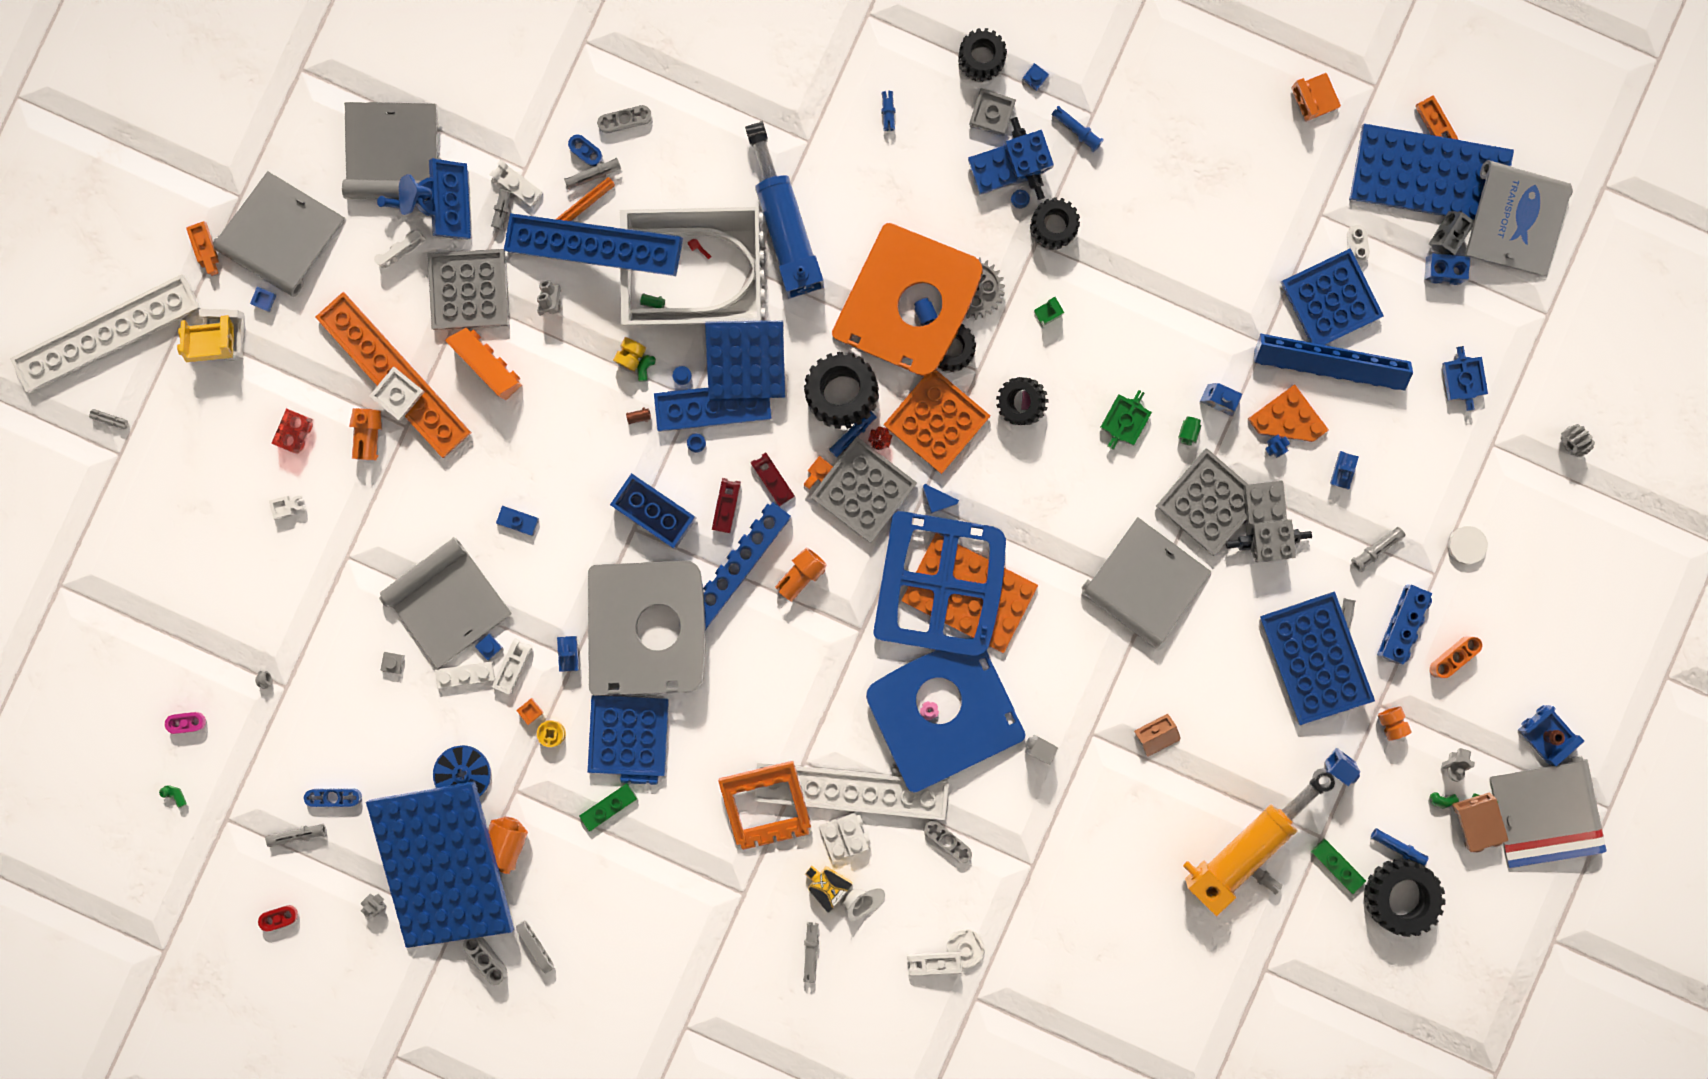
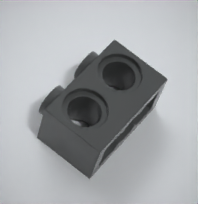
[1429,211,1474,255]

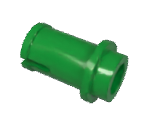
[640,293,666,308]

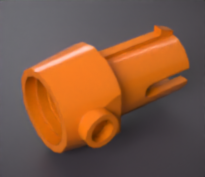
[349,408,382,461]
[775,547,827,602]

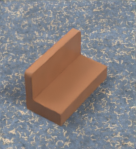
[1134,714,1181,757]

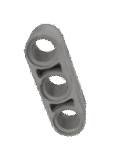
[463,937,508,985]

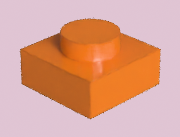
[516,698,544,725]

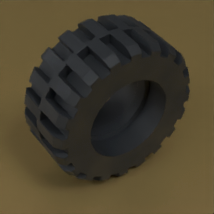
[804,351,879,429]
[1364,859,1446,937]

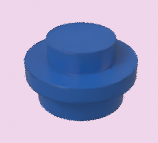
[1011,189,1030,209]
[672,366,692,385]
[687,433,706,453]

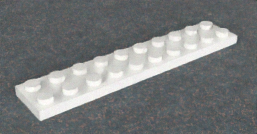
[10,274,201,393]
[753,762,949,820]

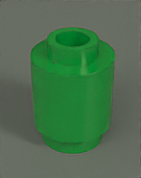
[1178,416,1202,446]

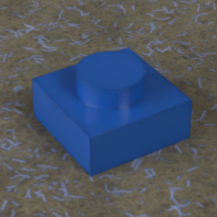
[1022,63,1049,91]
[250,287,277,312]
[475,633,503,661]

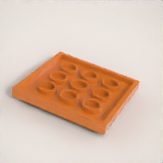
[883,370,991,474]

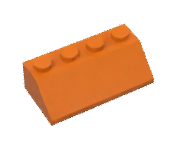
[445,328,522,400]

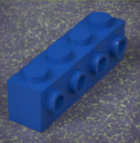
[1377,584,1433,665]

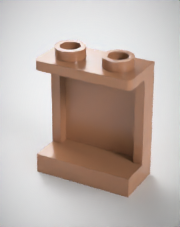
[1452,792,1509,853]

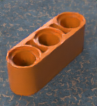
[1429,636,1483,678]

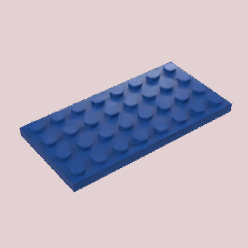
[1349,123,1514,220]

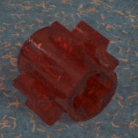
[868,426,893,450]

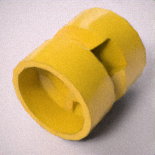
[613,337,647,372]

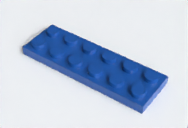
[653,387,772,432]

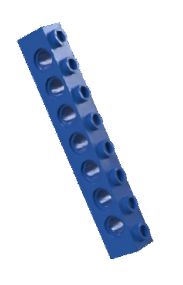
[703,502,792,631]

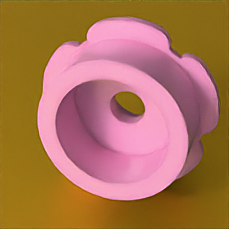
[920,701,939,720]

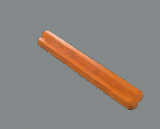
[556,177,615,221]

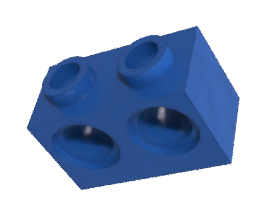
[1424,253,1470,285]
[1325,747,1361,787]

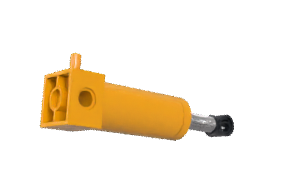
[1183,768,1335,917]

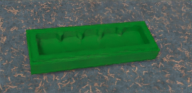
[579,783,638,832]
[1311,838,1366,894]

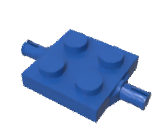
[1442,346,1488,411]

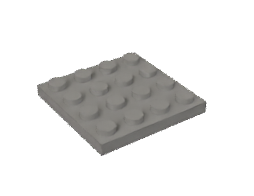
[427,249,509,330]
[810,437,917,543]
[1155,448,1248,556]

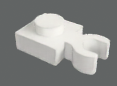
[268,495,306,519]

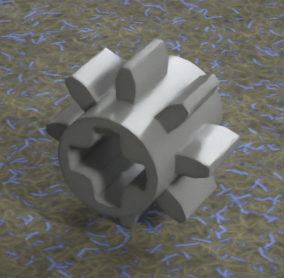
[360,893,385,917]

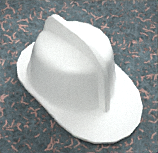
[842,888,886,921]

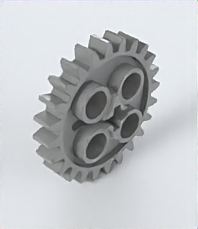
[967,257,1005,320]

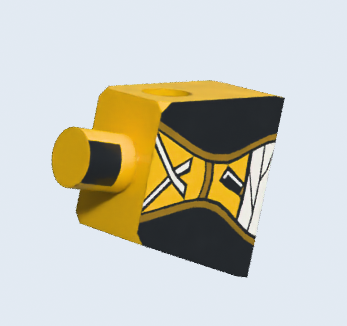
[805,865,852,913]

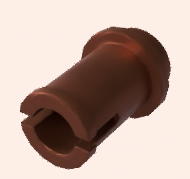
[626,407,651,425]
[1543,730,1565,746]

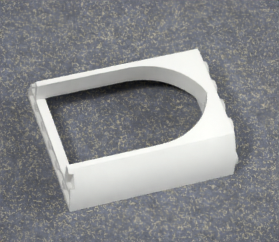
[619,207,766,325]

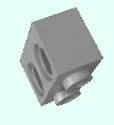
[1024,734,1059,765]

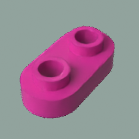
[164,712,206,734]

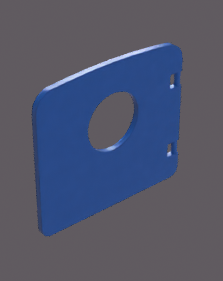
[866,638,1026,793]

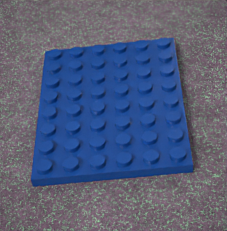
[366,782,514,948]

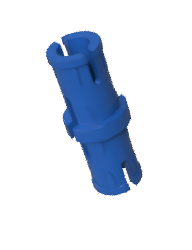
[881,90,896,131]

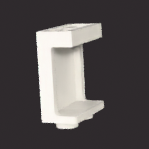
[199,309,245,361]

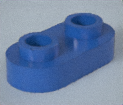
[568,134,603,167]

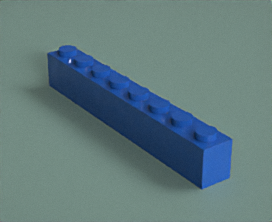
[1254,333,1413,391]

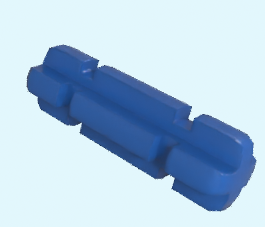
[620,774,658,785]

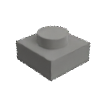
[380,652,404,674]

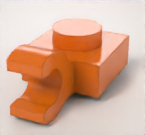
[804,456,833,490]

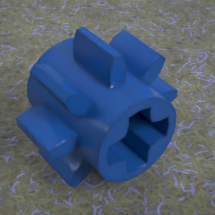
[1265,434,1290,458]

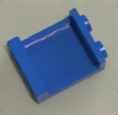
[1518,705,1585,766]

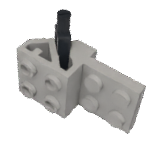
[1226,480,1313,563]

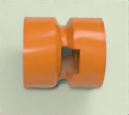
[1377,706,1412,741]

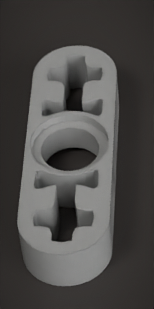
[597,105,652,134]
[924,820,972,863]
[516,920,554,974]

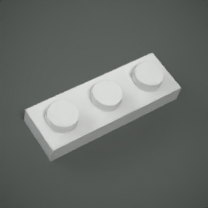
[435,661,495,689]

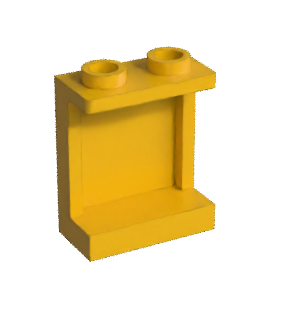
[177,315,234,363]

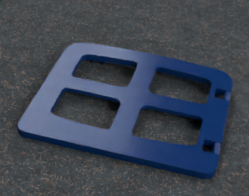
[873,511,1006,656]

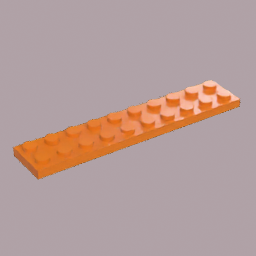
[315,292,472,458]

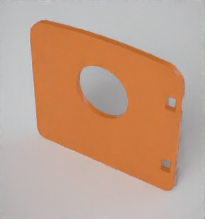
[832,223,983,376]

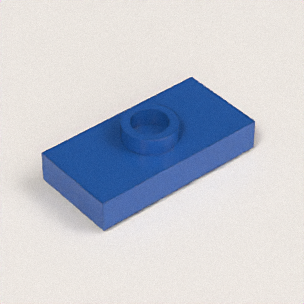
[496,505,539,536]

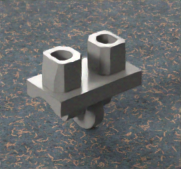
[537,280,561,316]
[1441,748,1475,782]

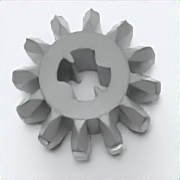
[1560,424,1595,457]

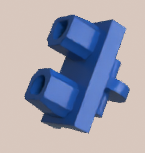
[1330,451,1359,490]
[557,636,579,672]

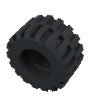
[958,28,1007,82]
[1030,197,1080,250]
[938,324,976,372]
[996,377,1049,425]

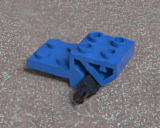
[967,117,1054,200]

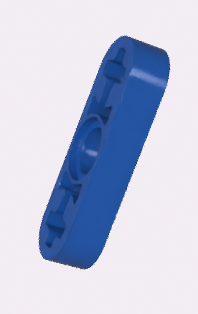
[303,788,362,807]

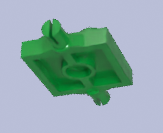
[1100,390,1152,450]

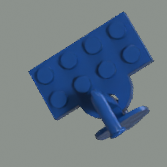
[377,158,471,240]

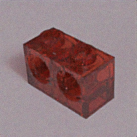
[271,408,313,454]

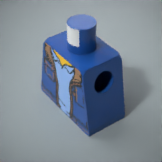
[1199,383,1242,417]

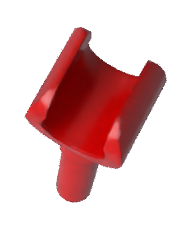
[687,238,712,260]

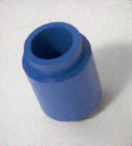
[914,298,938,326]

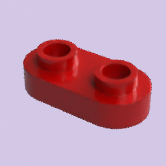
[258,905,298,932]

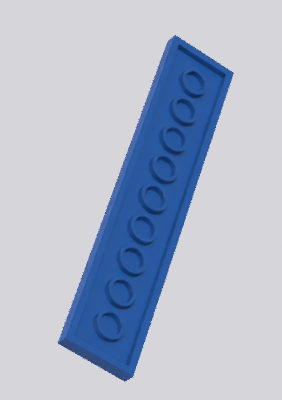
[504,213,683,277]

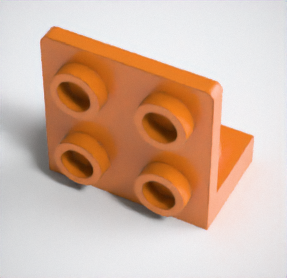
[1291,73,1341,122]

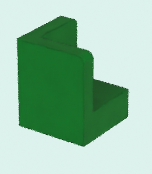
[1034,296,1065,327]

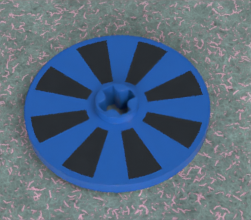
[433,745,491,797]

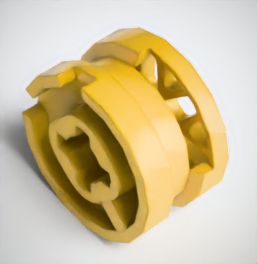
[537,720,566,747]

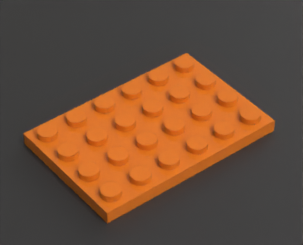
[901,533,1038,653]

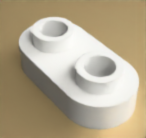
[1346,225,1370,264]

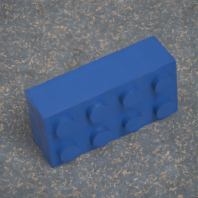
[610,473,697,549]

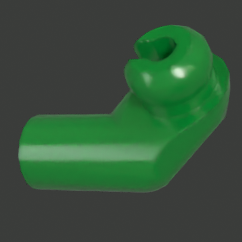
[637,355,656,382]
[159,785,187,808]
[1429,792,1459,809]

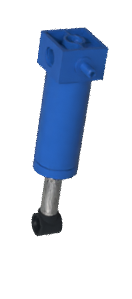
[744,121,824,299]

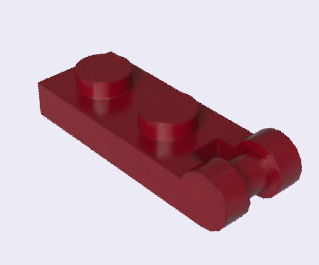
[750,452,795,507]
[711,478,741,534]

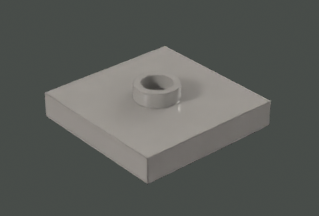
[969,88,1016,137]

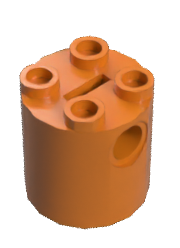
[488,816,528,874]

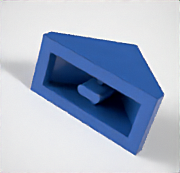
[922,484,959,514]

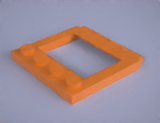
[718,761,812,850]

